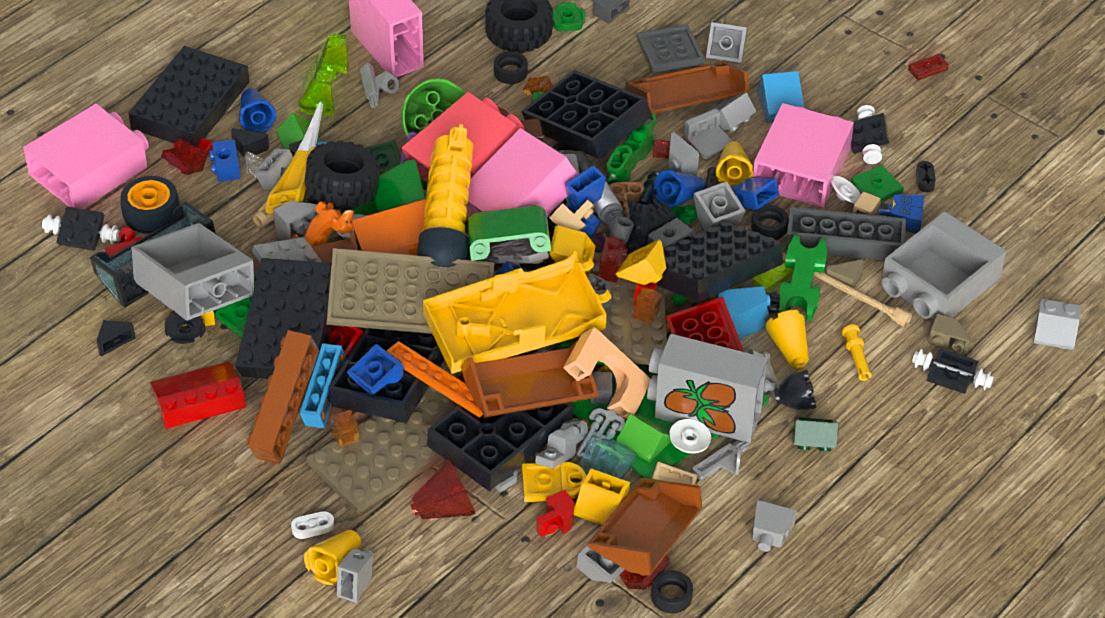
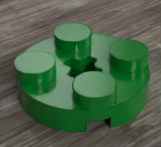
[553,2,585,31]

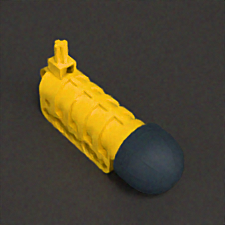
[417,124,474,268]

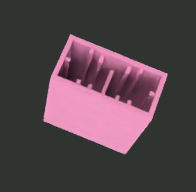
[349,0,424,78]
[753,103,854,208]
[23,104,149,209]
[466,128,578,244]

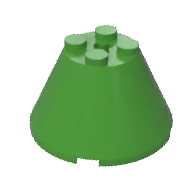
[401,79,466,137]

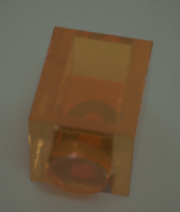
[633,287,662,324]
[331,410,359,447]

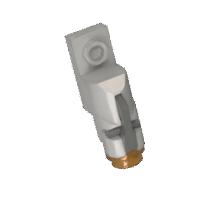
[535,418,590,469]

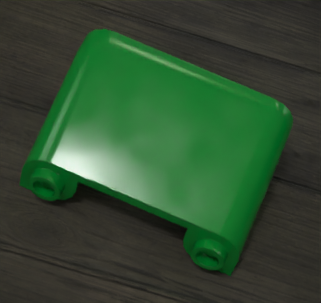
[373,159,425,213]
[468,205,551,261]

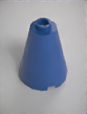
[239,88,276,133]
[654,170,705,208]

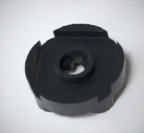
[164,310,206,344]

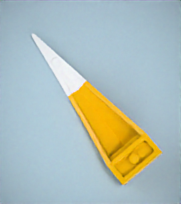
[265,102,323,214]

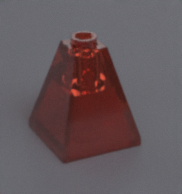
[410,460,476,519]

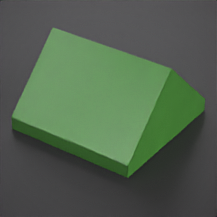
[276,113,321,150]
[616,414,671,463]

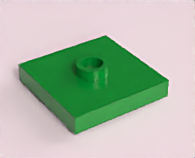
[851,165,904,202]

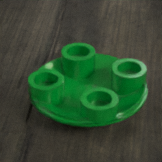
[670,206,697,224]

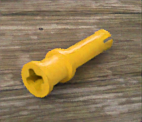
[842,324,872,381]

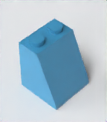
[757,71,804,123]
[716,286,770,339]

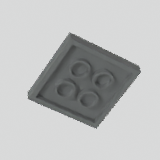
[637,24,704,73]

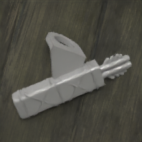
[360,63,399,108]
[692,440,750,481]

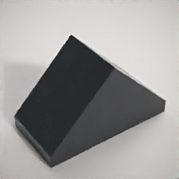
[231,128,269,159]
[97,320,136,357]

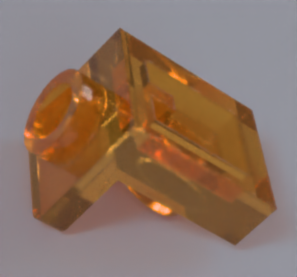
[523,76,553,95]

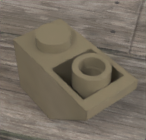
[928,314,971,354]

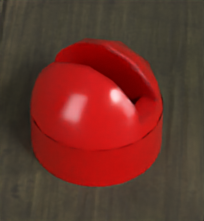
[119,227,136,242]

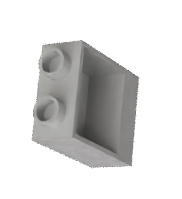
[881,211,1006,320]
[132,223,254,320]

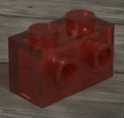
[598,237,627,283]

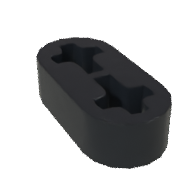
[916,161,936,192]

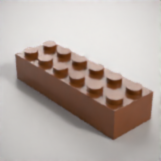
[247,330,319,465]

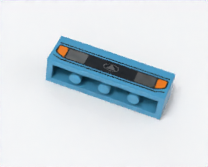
[300,343,347,428]

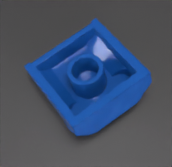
[347,344,404,394]

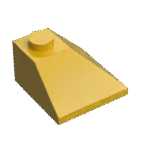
[616,239,666,285]

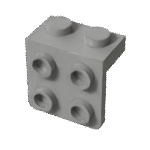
[684,109,732,159]

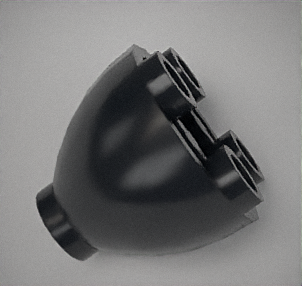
[774,368,817,410]

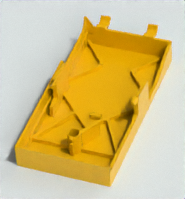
[423,250,611,374]

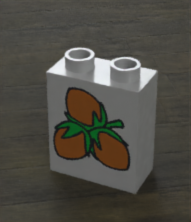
[647,334,768,443]

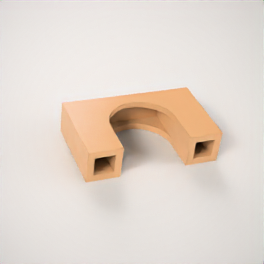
[563,327,651,420]

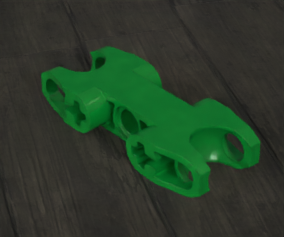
[607,113,656,185]
[778,234,827,321]

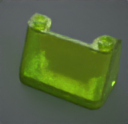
[299,34,349,116]

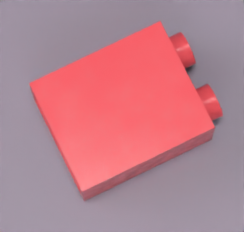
[401,92,525,183]

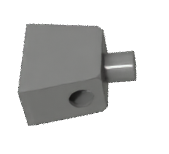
[752,500,797,552]
[337,549,374,603]

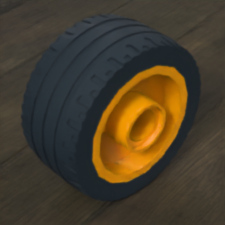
[120,176,180,234]

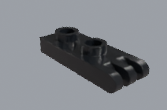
[625,202,650,255]

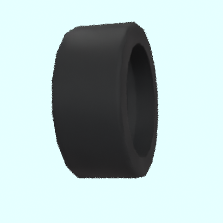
[494,51,528,84]
[751,205,789,240]
[651,570,693,613]

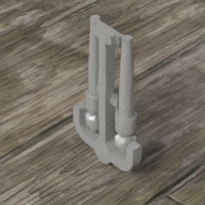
[576,408,625,464]

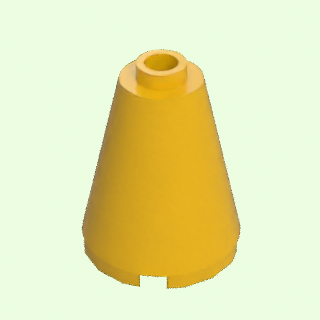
[716,141,753,188]
[765,310,809,368]
[304,530,361,585]

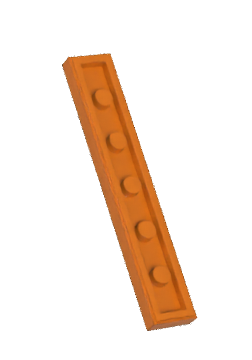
[386,341,483,417]

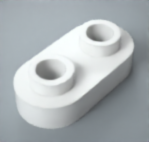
[291,511,334,539]

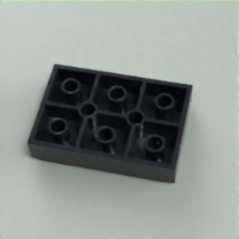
[128,46,250,147]
[521,70,652,159]
[657,221,783,303]
[235,258,332,382]
[328,328,445,423]
[427,403,574,492]

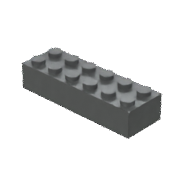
[786,207,906,261]

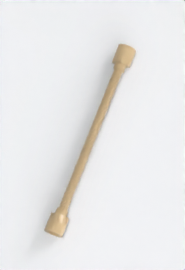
[783,253,912,328]

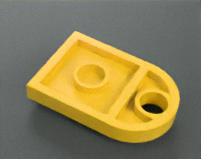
[522,462,586,502]

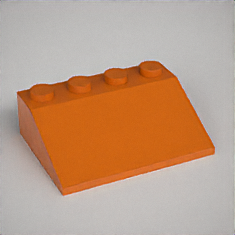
[351,199,426,256]

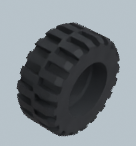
[485,0,553,53]
[305,140,380,209]

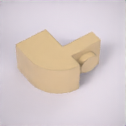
[549,200,595,231]

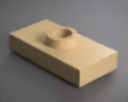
[652,462,698,485]

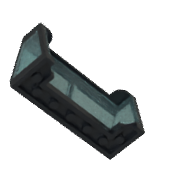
[90,202,216,308]

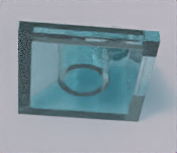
[579,435,637,479]

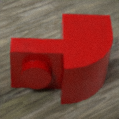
[536,490,575,537]

